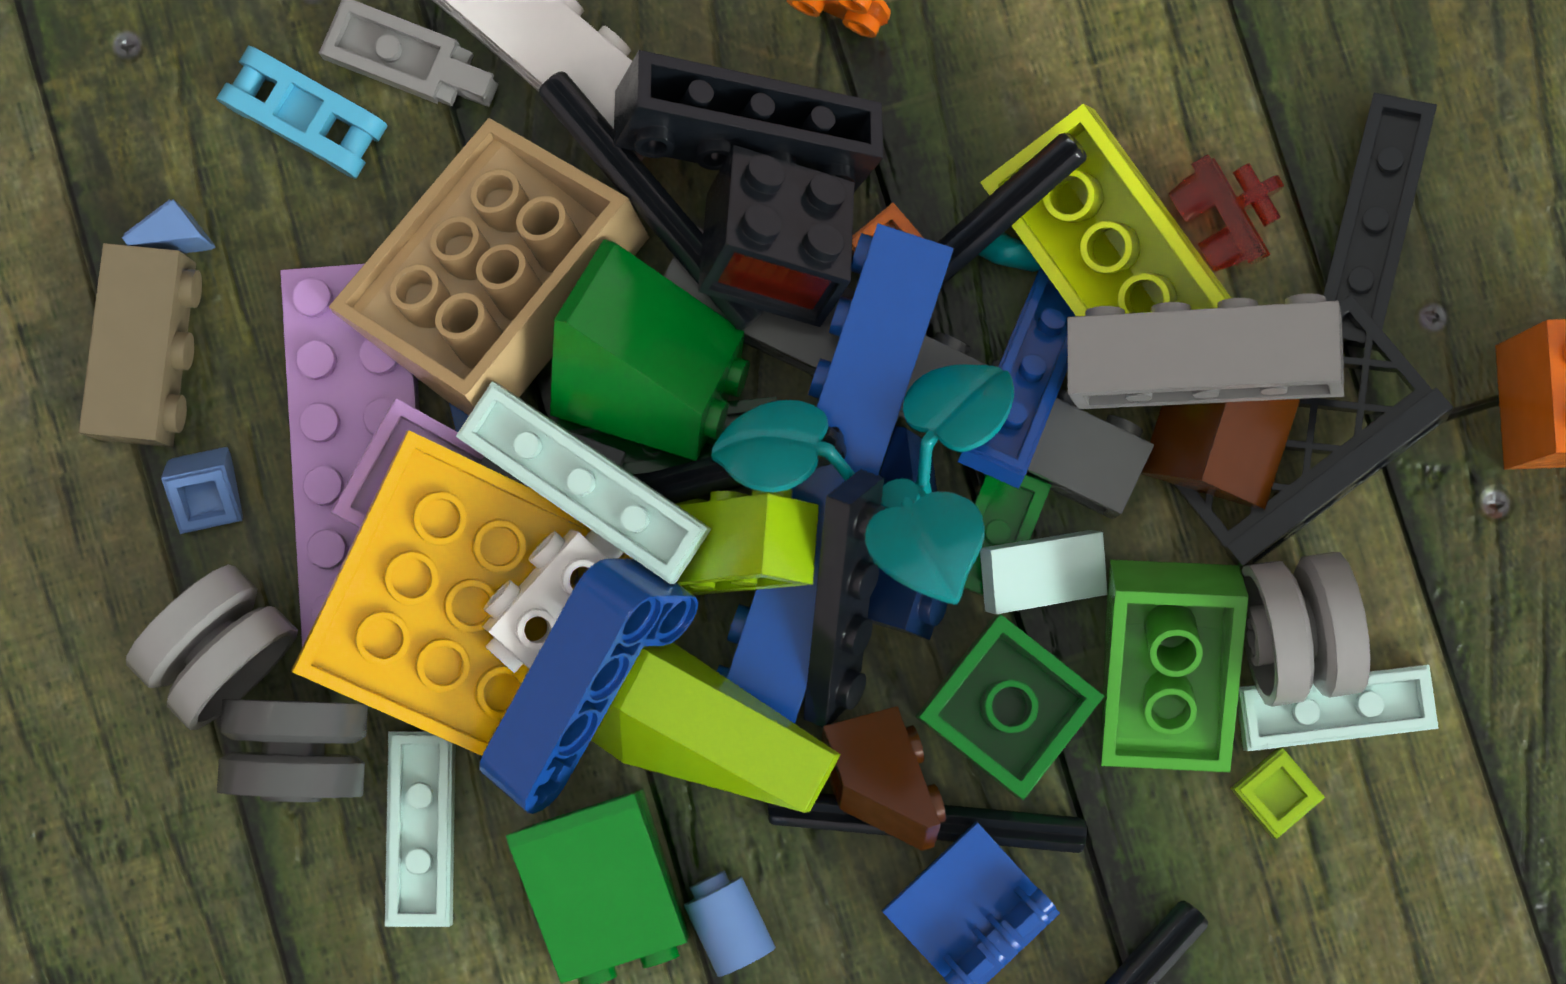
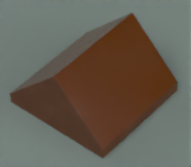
[1141,399,1300,511]

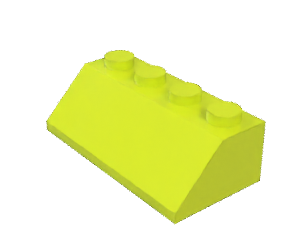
[980,104,1231,317]

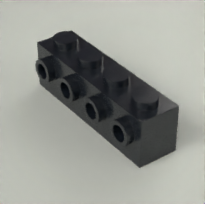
[613,50,883,193]

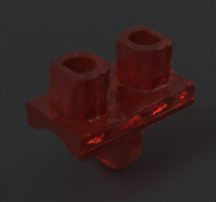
[1168,154,1284,272]

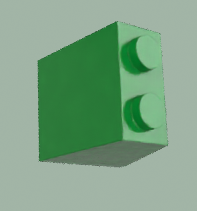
[550,239,750,461]
[506,788,690,984]

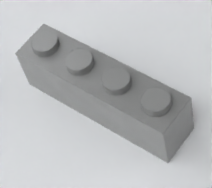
[1067,294,1344,409]

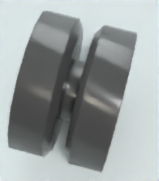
[217,699,368,802]

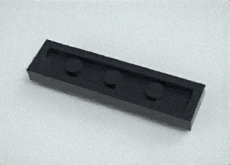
[1323,93,1437,351]
[803,469,885,727]

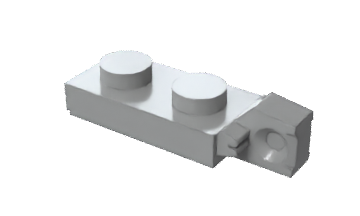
[319,0,499,107]

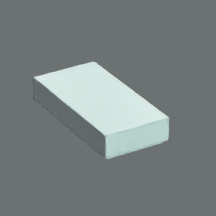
[980,530,1108,614]

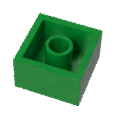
[915,614,1104,800]

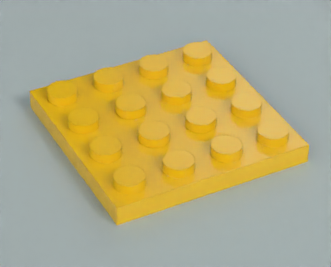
[291,430,633,756]

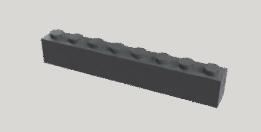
[664,227,1154,519]

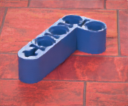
[480,558,698,814]

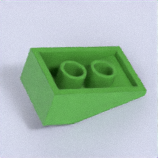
[1100,559,1249,772]

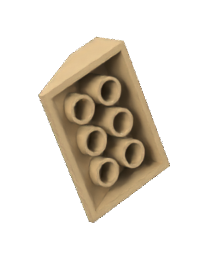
[329,118,649,415]

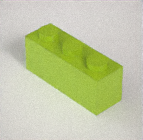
[676,489,819,595]

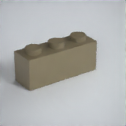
[79,243,202,448]

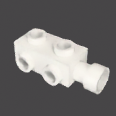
[482,529,624,673]

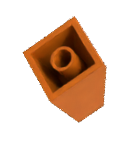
[1495,319,1566,470]

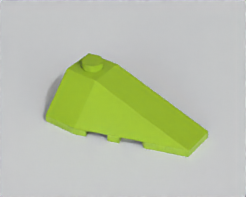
[591,642,841,813]

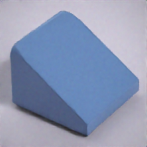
[122,199,216,254]
[161,447,243,534]

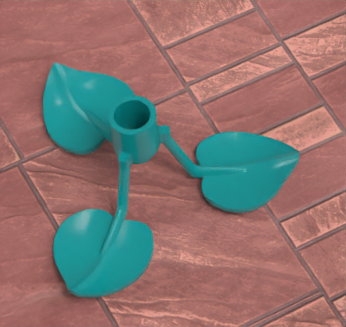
[711,364,1015,604]

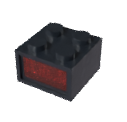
[698,145,855,327]

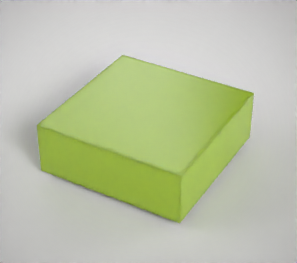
[1230,748,1325,839]

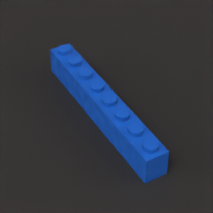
[717,223,954,724]

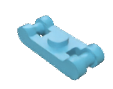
[216,45,388,179]

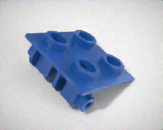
[881,821,1060,984]

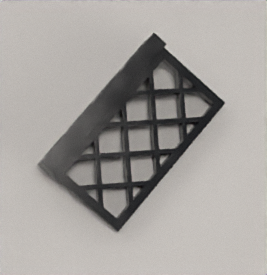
[1173,294,1453,570]

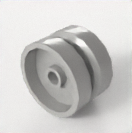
[1241,552,1370,707]
[126,564,298,730]

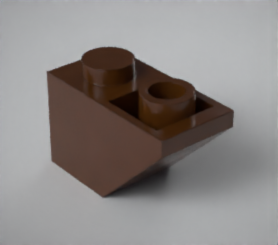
[821,706,946,851]

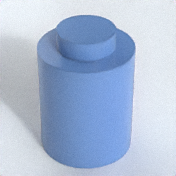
[684,870,776,977]

